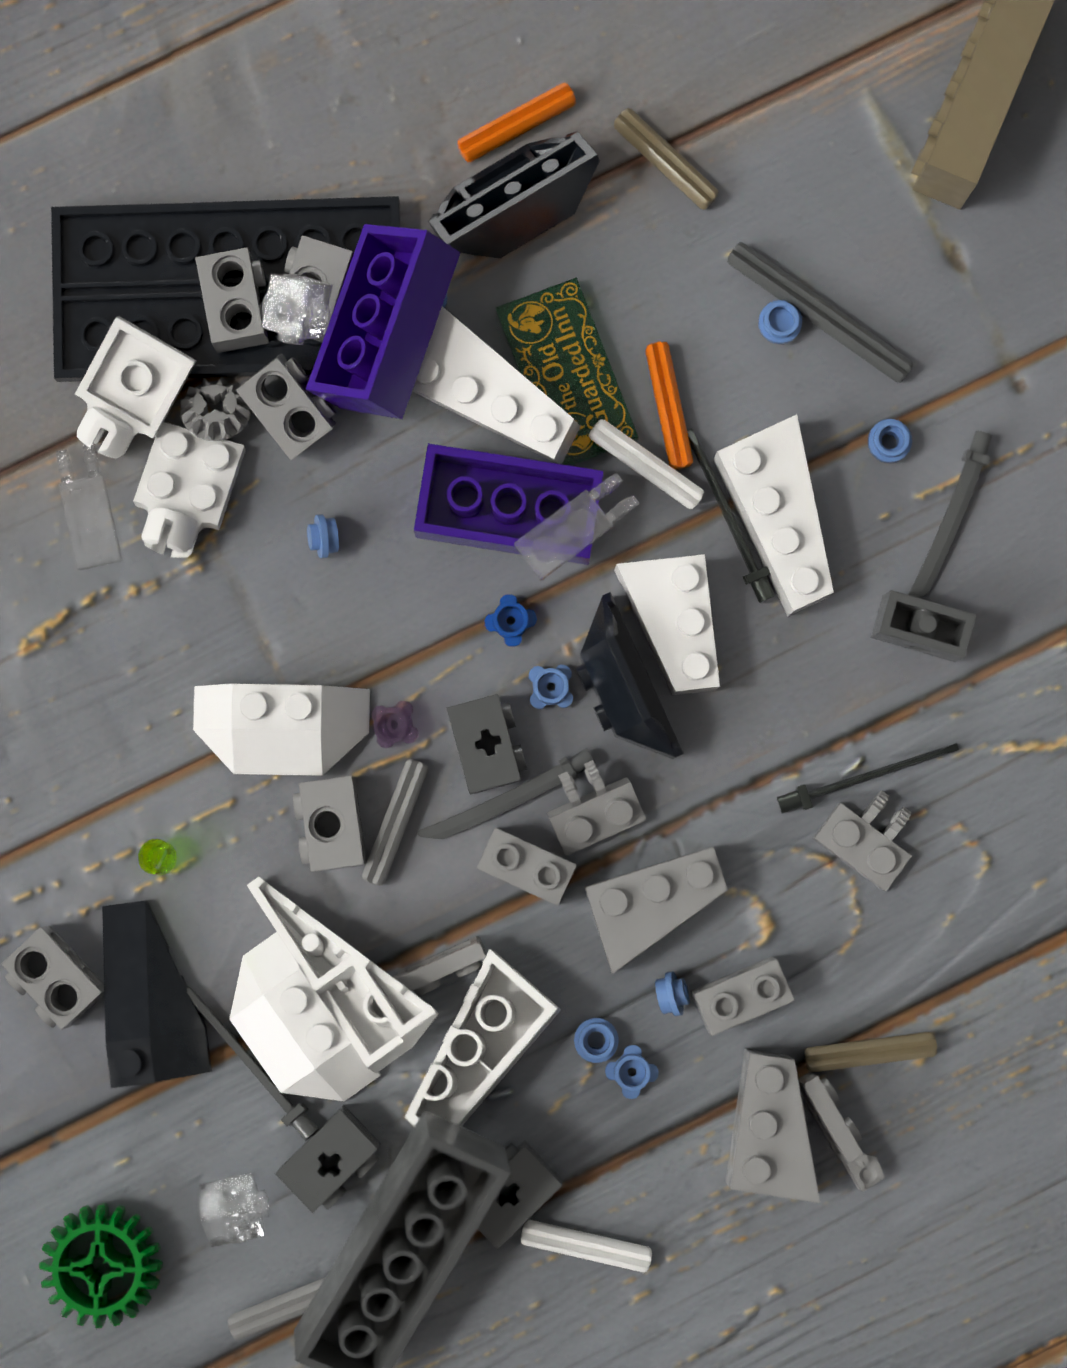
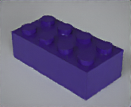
[306,224,461,419]
[414,443,604,565]

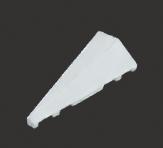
[247,877,438,1073]

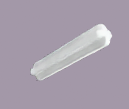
[589,419,704,509]
[520,1219,652,1273]

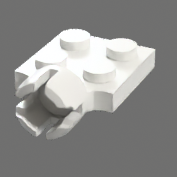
[75,316,197,459]
[133,422,246,558]

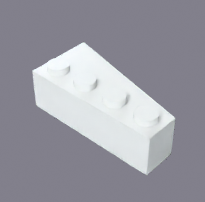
[412,306,581,464]
[713,414,834,616]
[405,949,561,1127]

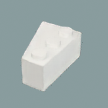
[614,554,720,695]

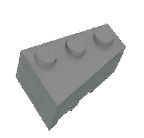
[584,847,727,974]
[726,1049,820,1203]

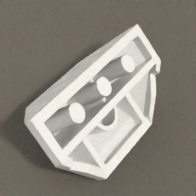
[193,684,370,776]
[230,932,381,1101]

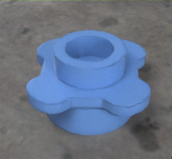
[529,665,573,709]
[605,1045,659,1099]

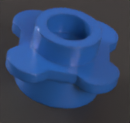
[485,594,537,647]

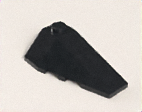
[102,900,212,1088]

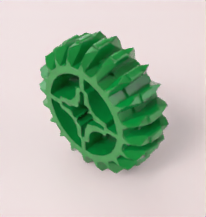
[39,1203,163,1329]

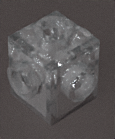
[261,274,333,345]
[199,1173,270,1247]

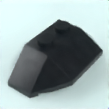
[429,132,600,259]
[575,592,684,759]

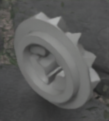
[181,377,251,441]

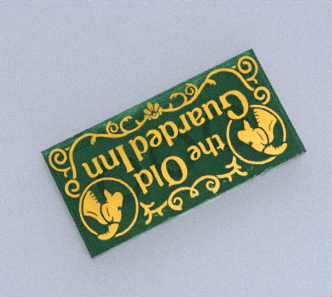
[495,277,639,466]

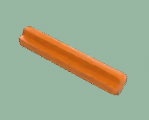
[457,83,576,162]
[645,342,693,470]

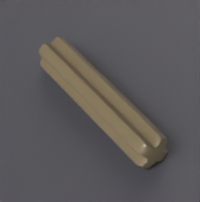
[614,108,719,210]
[805,1032,937,1072]

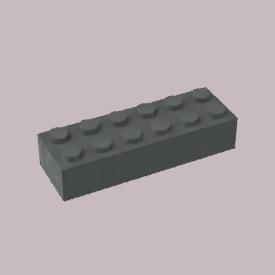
[294,1110,511,1368]

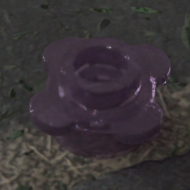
[371,701,419,748]

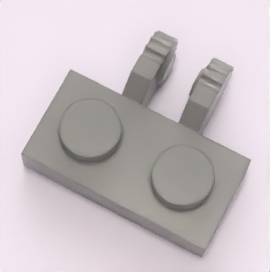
[547,760,646,856]
[813,790,912,891]

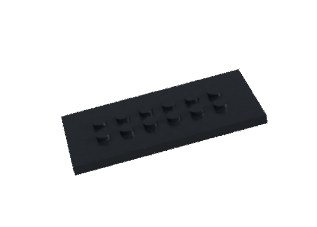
[51,196,401,382]

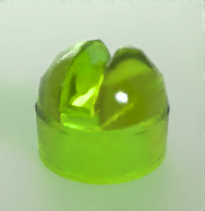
[138,839,178,876]

